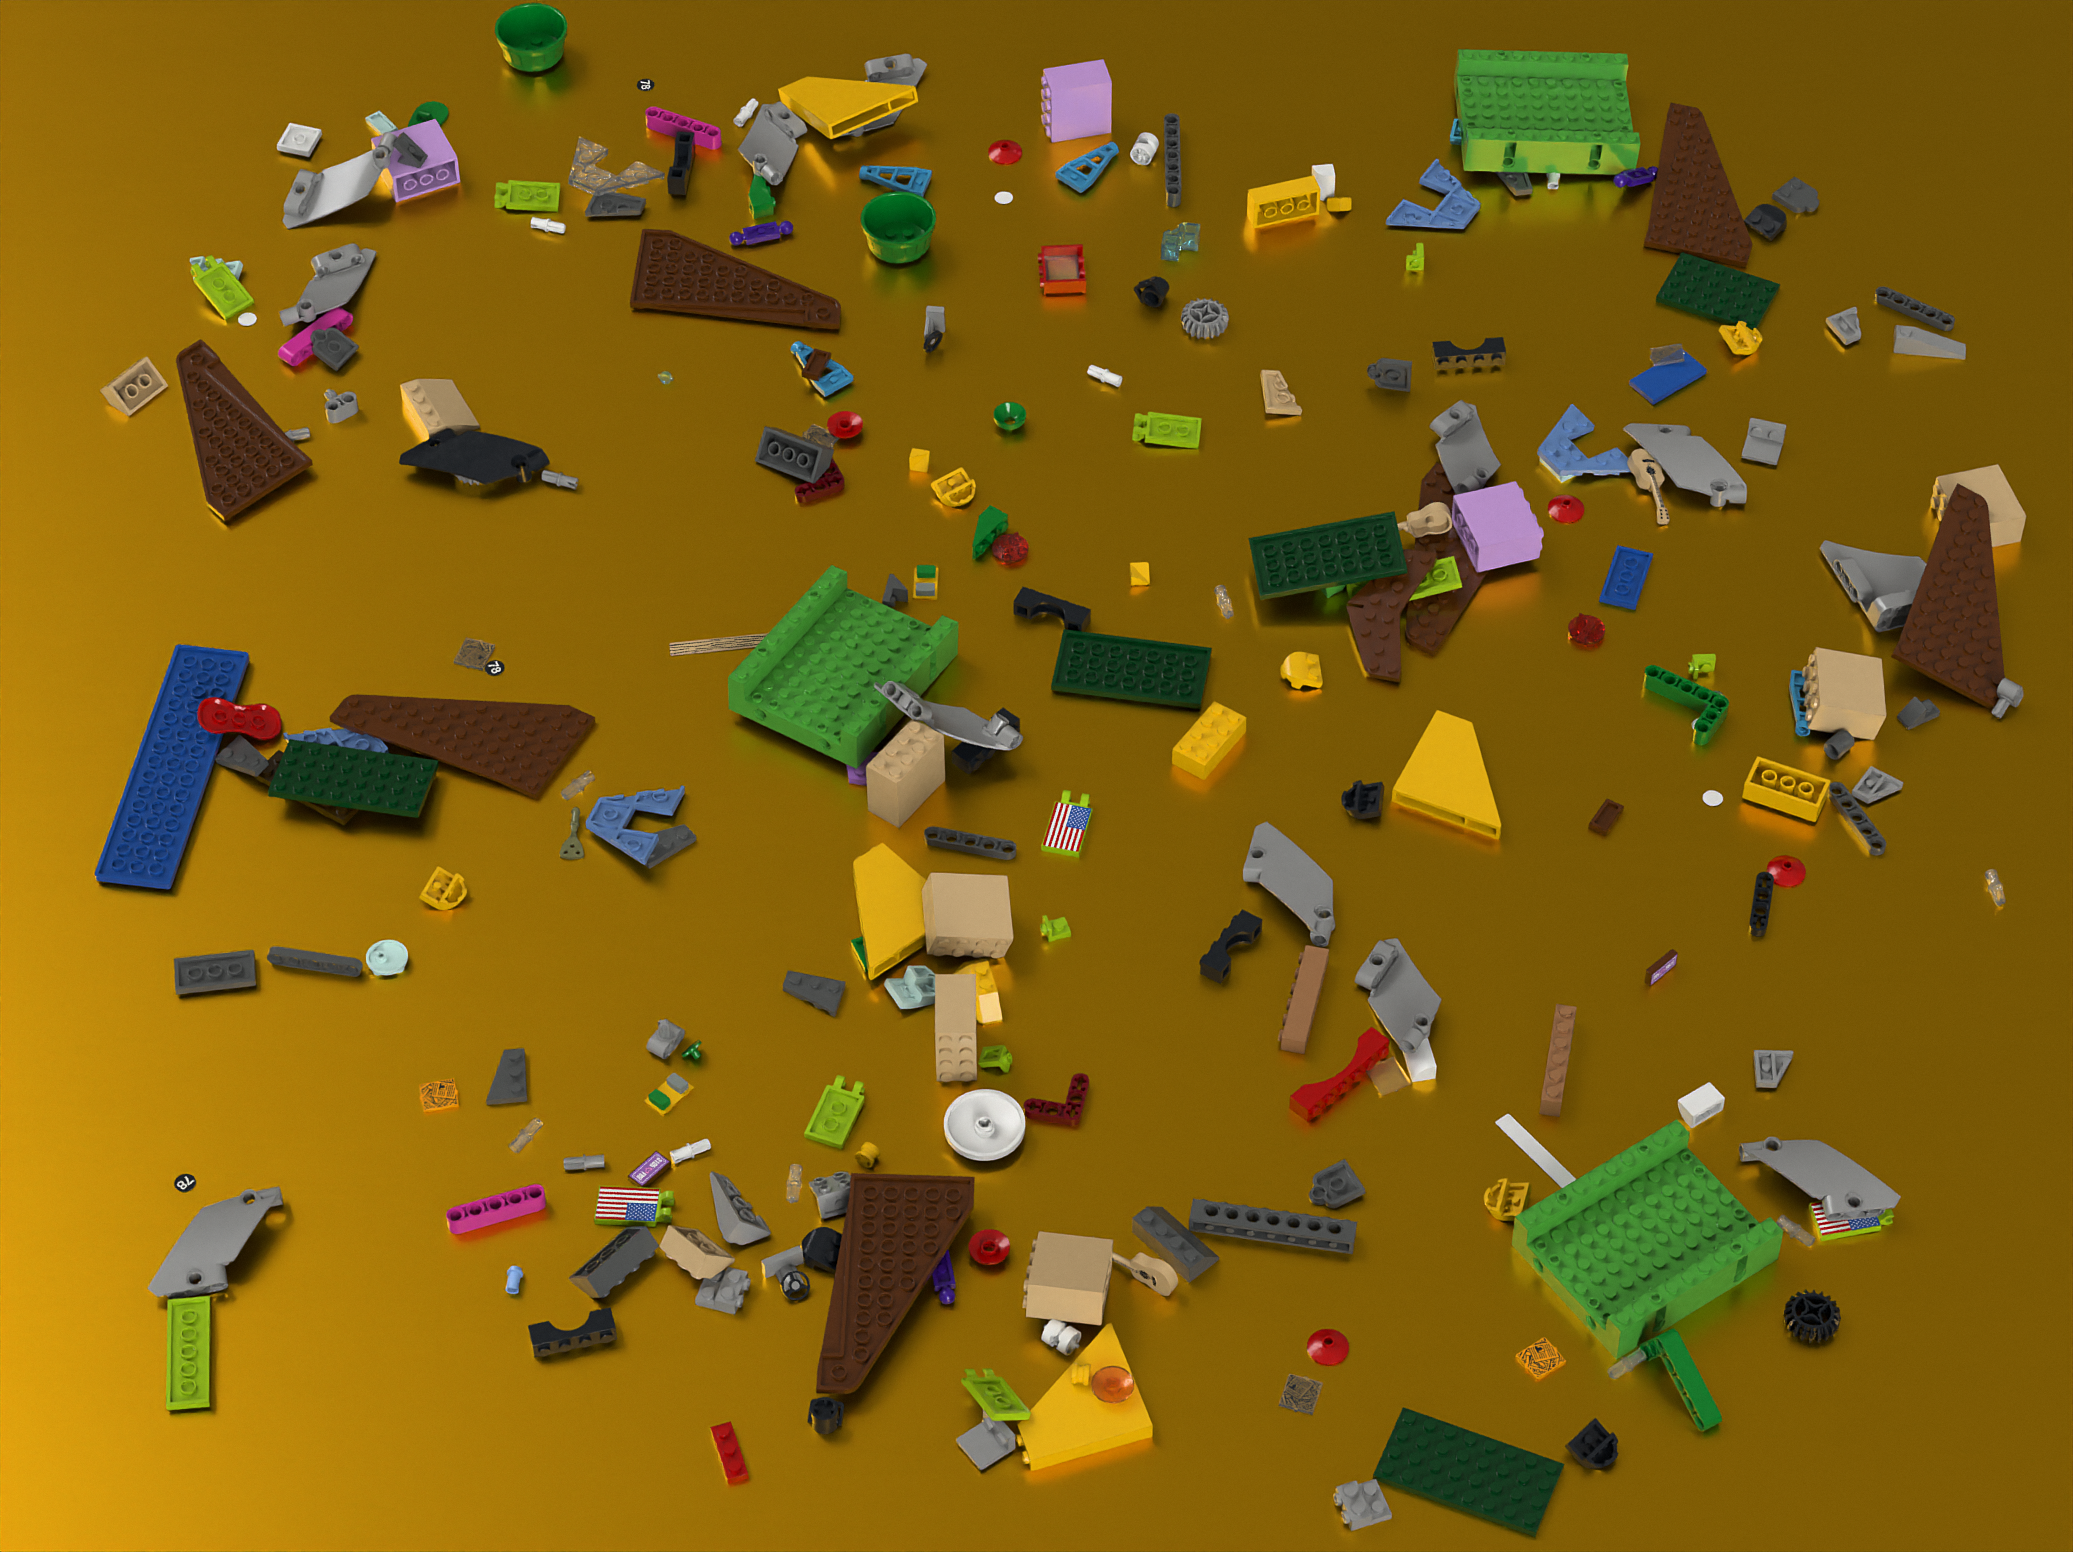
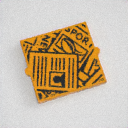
[419,1078,459,1113]
[1515,1337,1566,1381]

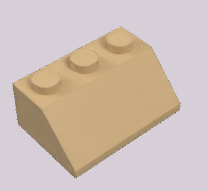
[100,357,168,416]
[659,1225,735,1280]

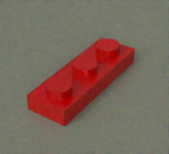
[710,1421,749,1484]

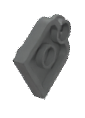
[1772,177,1819,213]
[310,328,359,372]
[1367,358,1412,392]
[1309,1159,1365,1208]

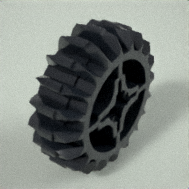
[1783,1289,1841,1343]

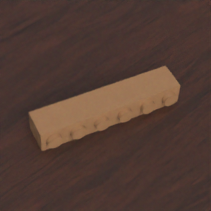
[1278,945,1329,1054]
[1539,1004,1576,1117]

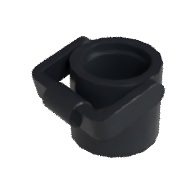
[1134,276,1170,307]
[808,1397,845,1434]

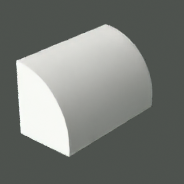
[1312,164,1335,201]
[1402,1037,1437,1082]
[1678,1082,1725,1128]

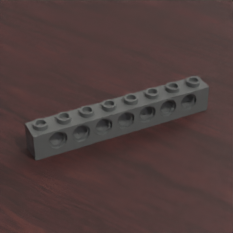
[1189,1199,1357,1254]

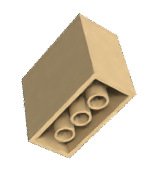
[1930,464,2026,547]
[1802,647,1886,740]
[866,719,945,828]
[922,873,1013,958]
[935,974,977,1082]
[1023,1231,1113,1325]

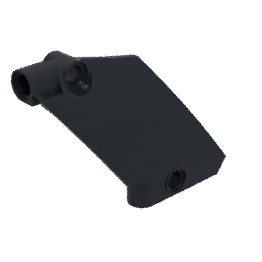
[399,429,550,485]

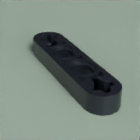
[1749,872,1774,937]

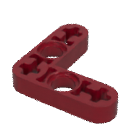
[794,457,845,503]
[1024,1073,1089,1126]

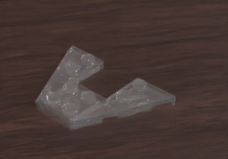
[568,137,665,196]

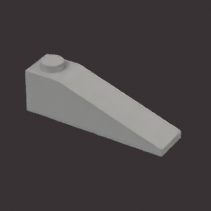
[1893,325,1966,359]
[709,1172,771,1245]

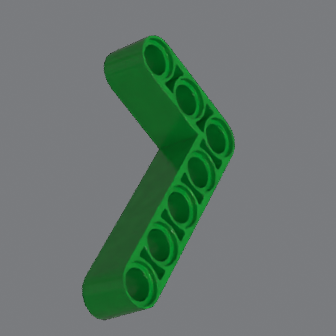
[1643,665,1729,745]
[1639,1328,1722,1431]

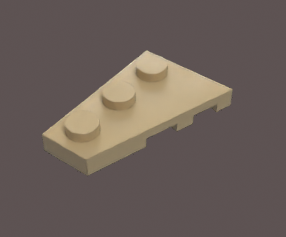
[1260,370,1302,415]

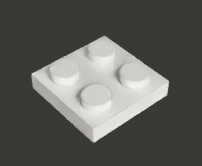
[277,123,322,157]

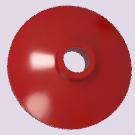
[988,140,1022,165]
[827,411,863,438]
[1548,495,1584,523]
[1767,855,1806,887]
[969,1229,1010,1265]
[1307,1329,1349,1366]

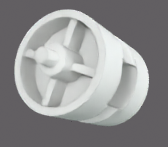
[1130,132,1159,165]
[1041,1319,1081,1356]

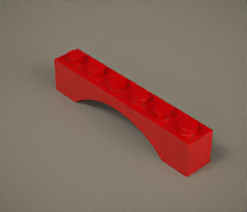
[1289,1027,1390,1122]

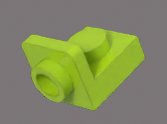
[1406,243,1424,270]
[1688,654,1716,680]
[1040,915,1071,942]
[978,1045,1013,1073]

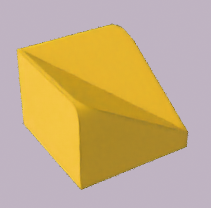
[1327,197,1351,211]
[909,448,930,473]
[1130,562,1150,586]

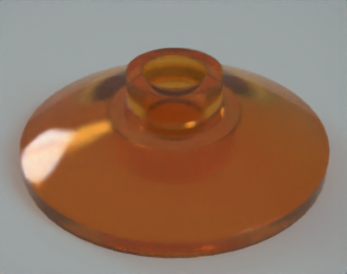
[1091,1366,1134,1404]

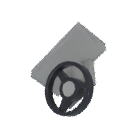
[923,306,946,353]
[761,1245,810,1300]

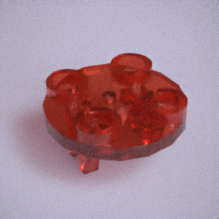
[992,532,1029,565]
[1568,613,1605,647]

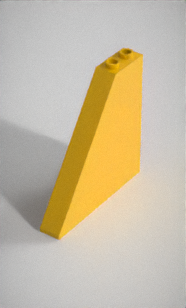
[778,76,918,140]
[1392,710,1501,840]
[853,843,927,980]
[1015,1323,1153,1471]

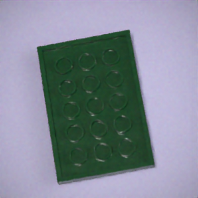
[1656,252,1780,330]

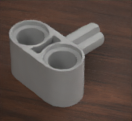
[324,389,358,423]
[1992,678,2024,718]
[646,1019,685,1059]

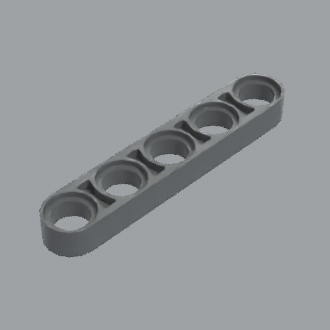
[1874,287,1955,331]
[1828,782,1886,856]
[924,826,1016,860]
[267,946,363,977]

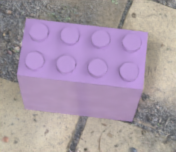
[1041,59,1112,143]
[371,119,460,202]
[1451,481,1544,573]

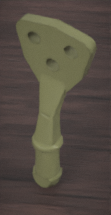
[559,807,584,860]

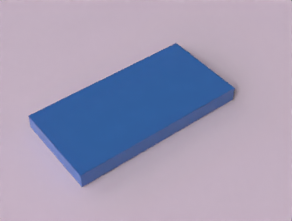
[1629,349,1707,405]
[1599,545,1653,610]

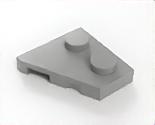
[1826,307,1861,345]
[1851,766,1904,804]
[1753,1050,1793,1088]

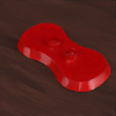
[197,697,282,740]

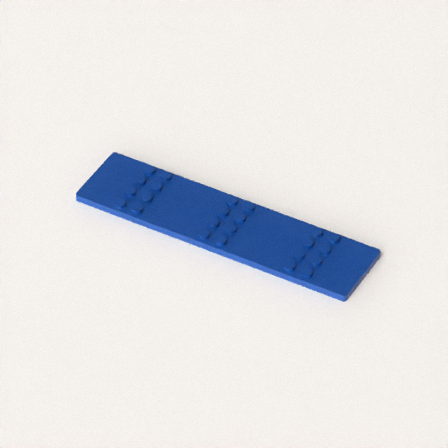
[95,644,249,889]

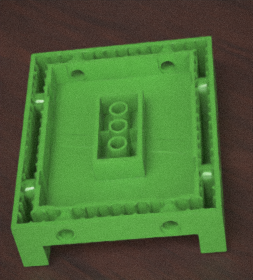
[1453,49,1640,175]
[728,565,958,769]
[1512,1119,1784,1360]

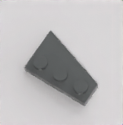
[1495,172,1533,196]
[585,189,646,217]
[215,735,269,777]
[645,824,696,869]
[783,970,846,1017]
[486,1048,527,1105]

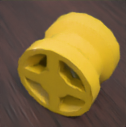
[855,1142,880,1168]
[1071,1362,1091,1385]

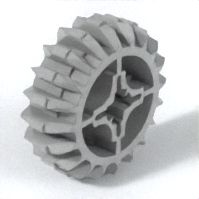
[1181,297,1229,339]

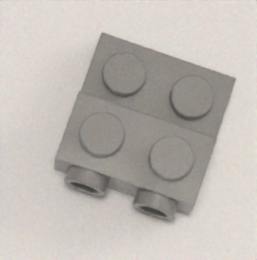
[695,1267,751,1315]
[1333,1479,1392,1531]

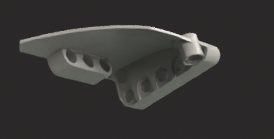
[1820,540,1926,632]

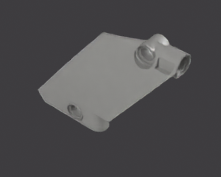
[738,101,807,185]
[282,132,397,229]
[1243,822,1336,947]
[147,1186,283,1299]

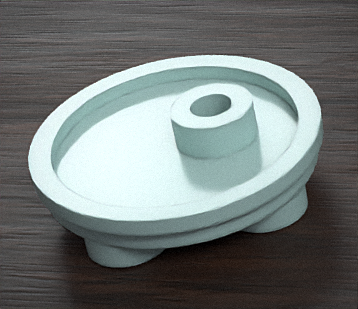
[366,940,408,976]

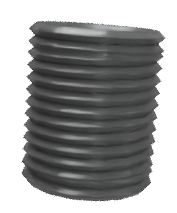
[1824,730,1855,760]

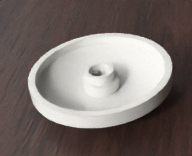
[944,1089,1025,1161]

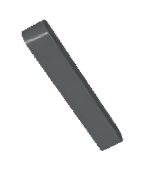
[1164,113,1181,207]

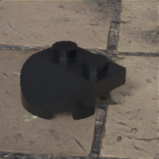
[1744,204,1787,241]
[1341,780,1384,819]
[800,1227,842,1274]
[1565,1418,1618,1469]

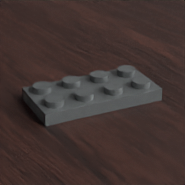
[174,950,256,995]

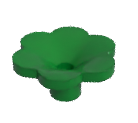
[681,1040,702,1060]

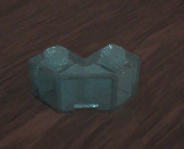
[1161,222,1201,261]

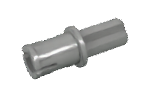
[285,427,310,443]
[541,470,578,489]
[564,1154,605,1171]

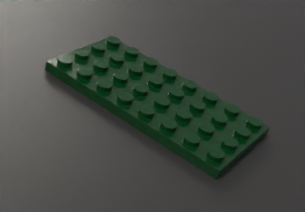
[1249,511,1408,600]
[1051,629,1212,709]
[268,739,439,818]
[1373,1407,1564,1537]

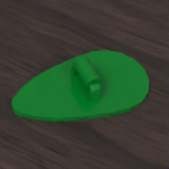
[408,101,449,127]

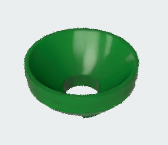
[993,402,1026,430]

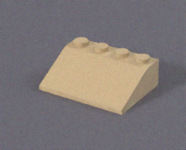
[400,379,480,440]

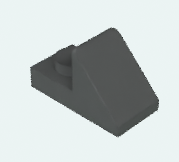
[392,132,428,168]
[882,574,908,608]
[1897,697,1940,730]

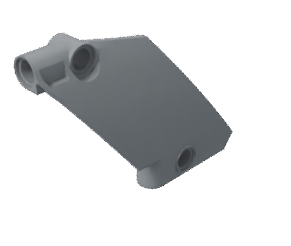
[838,54,927,137]
[279,243,377,326]
[1429,400,1501,495]
[1623,423,1747,507]
[874,681,1023,751]
[1355,938,1442,1053]
[1739,1137,1901,1221]

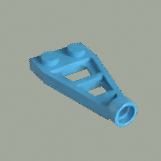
[1055,142,1119,193]
[859,165,932,197]
[791,341,853,397]
[1789,670,1810,736]

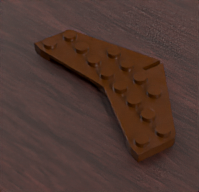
[1346,549,1437,682]

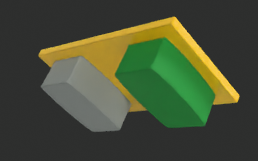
[913,565,939,599]
[644,1073,694,1116]

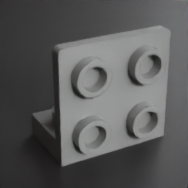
[1741,418,1786,465]
[809,1171,851,1219]
[956,1410,1015,1470]

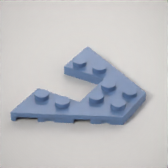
[1386,159,1481,229]
[1537,404,1631,476]
[283,728,389,753]
[585,786,685,865]

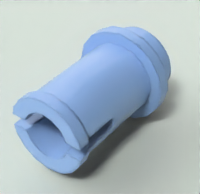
[505,1266,523,1294]

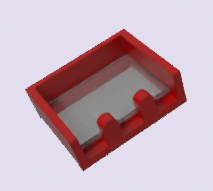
[1038,244,1086,295]

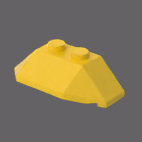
[952,958,1003,1026]

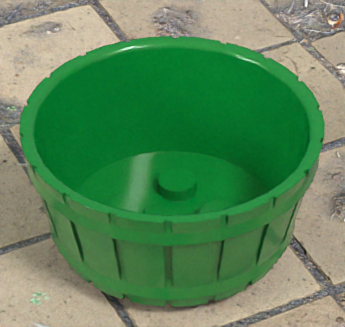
[495,3,567,72]
[861,191,936,263]

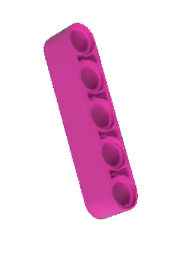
[645,107,722,149]
[278,306,353,366]
[446,1184,546,1234]

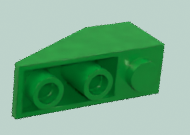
[748,174,776,219]
[972,505,1009,560]

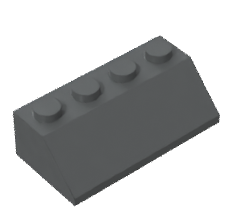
[755,426,834,483]
[1132,1206,1219,1283]
[568,1226,659,1299]

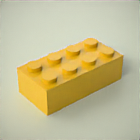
[1247,175,1321,229]
[1172,701,1246,780]
[1742,756,1831,822]

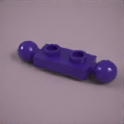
[1613,166,1658,188]
[729,221,793,246]
[932,1250,956,1304]

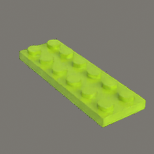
[1346,556,1462,601]
[166,1296,211,1410]

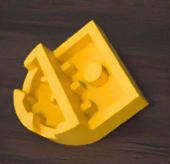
[1719,321,1762,355]
[931,467,976,507]
[1280,651,1323,689]
[418,866,467,910]
[1484,1178,1532,1221]

